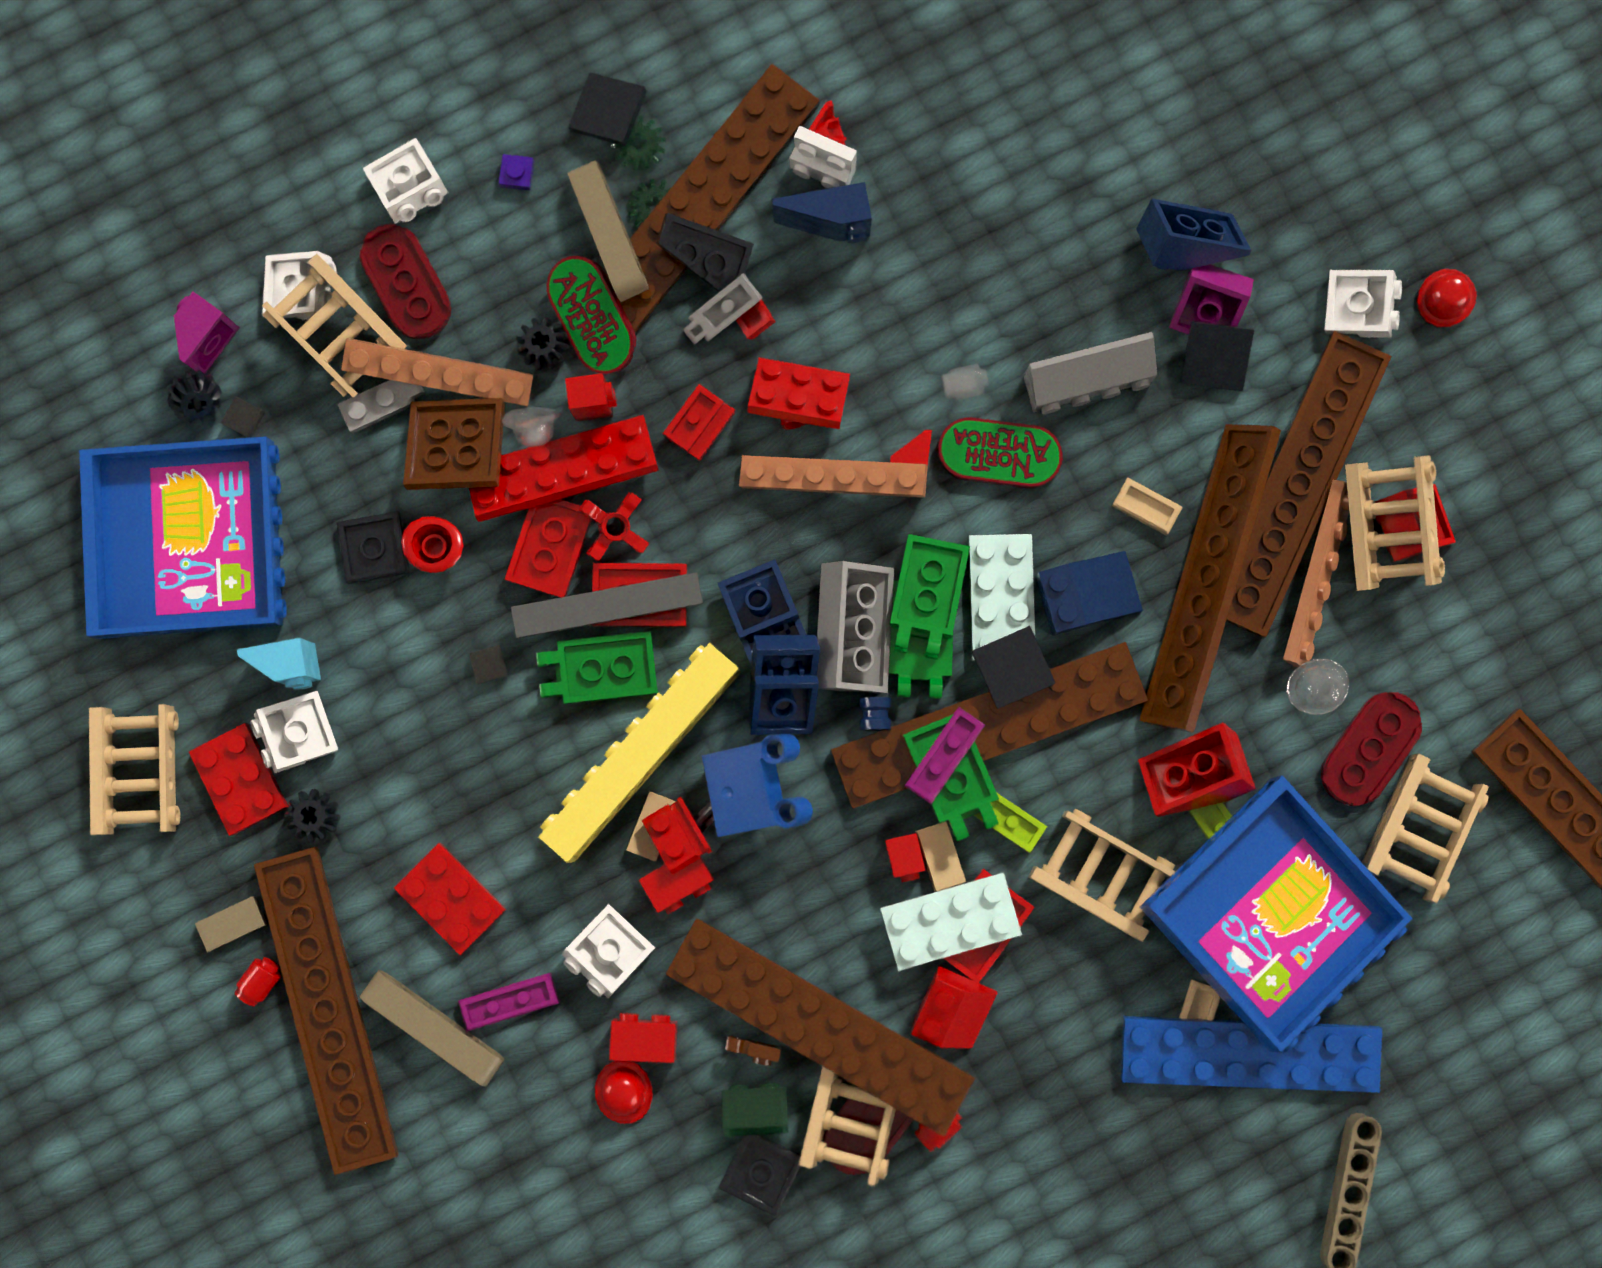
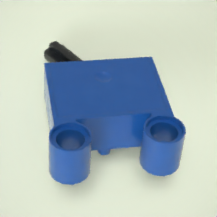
[694,734,813,837]

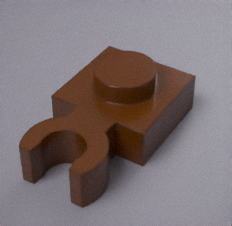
[725,1035,782,1066]

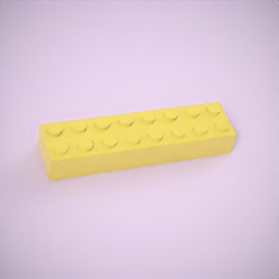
[539,643,741,863]

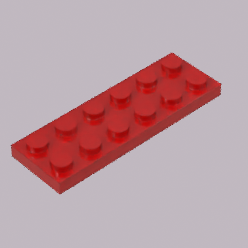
[469,415,659,522]

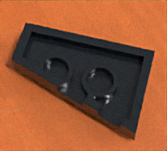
[656,213,754,292]

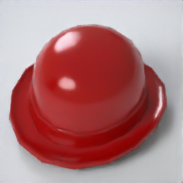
[1417,269,1477,327]
[401,516,464,573]
[595,1060,653,1124]

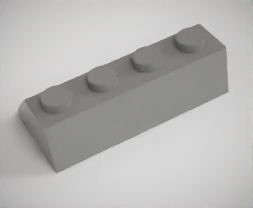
[1024,332,1157,415]
[817,561,894,693]

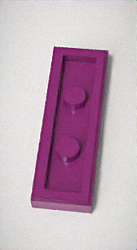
[905,707,985,805]
[458,972,560,1031]

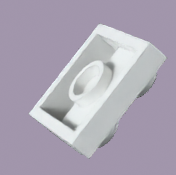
[789,126,857,189]
[363,138,448,224]
[262,251,336,320]
[1325,270,1402,338]
[251,691,338,773]
[562,904,655,998]

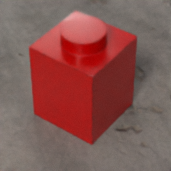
[885,833,925,882]

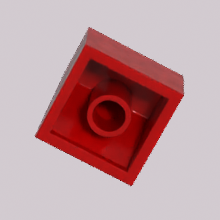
[1375,484,1456,561]
[911,966,998,1048]

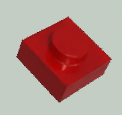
[736,299,776,340]

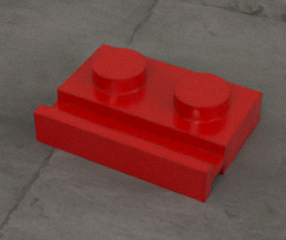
[662,384,736,462]
[641,797,712,875]

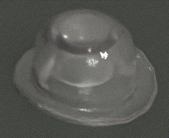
[502,407,562,447]
[1286,659,1349,715]

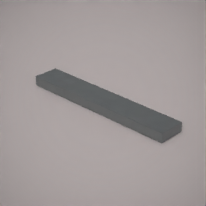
[511,572,703,639]

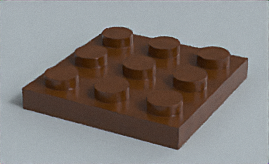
[403,398,505,490]

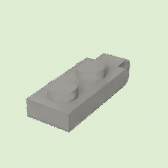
[683,273,763,344]
[338,380,425,434]

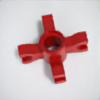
[578,492,649,561]

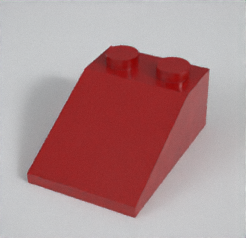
[1138,722,1256,817]

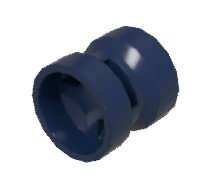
[860,697,891,731]

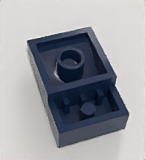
[717,559,806,665]
[749,635,820,735]

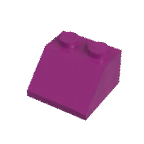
[1169,264,1254,334]
[174,291,240,374]

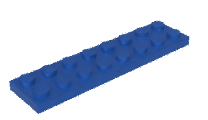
[1121,1016,1382,1093]

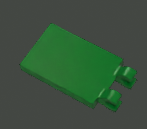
[890,534,970,659]
[889,580,953,699]
[536,631,658,704]
[903,715,999,841]

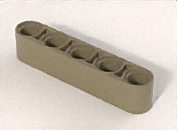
[568,160,649,302]
[359,970,505,1087]
[1320,1113,1382,1268]

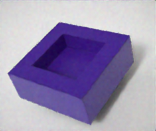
[499,154,535,191]

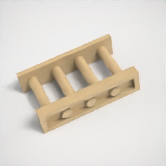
[262,254,407,398]
[1345,456,1445,591]
[89,704,180,835]
[1362,754,1489,903]
[1028,809,1175,942]
[799,1067,896,1186]

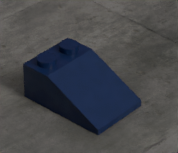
[772,182,872,243]
[1136,198,1252,271]
[1035,551,1143,636]

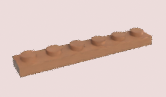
[341,338,534,406]
[739,455,928,498]
[1283,480,1349,669]

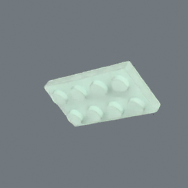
[969,534,1035,661]
[880,873,1022,971]

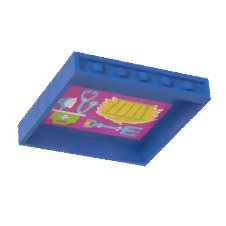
[79,436,287,639]
[1140,775,1412,1052]

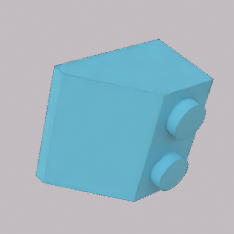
[237,638,321,690]

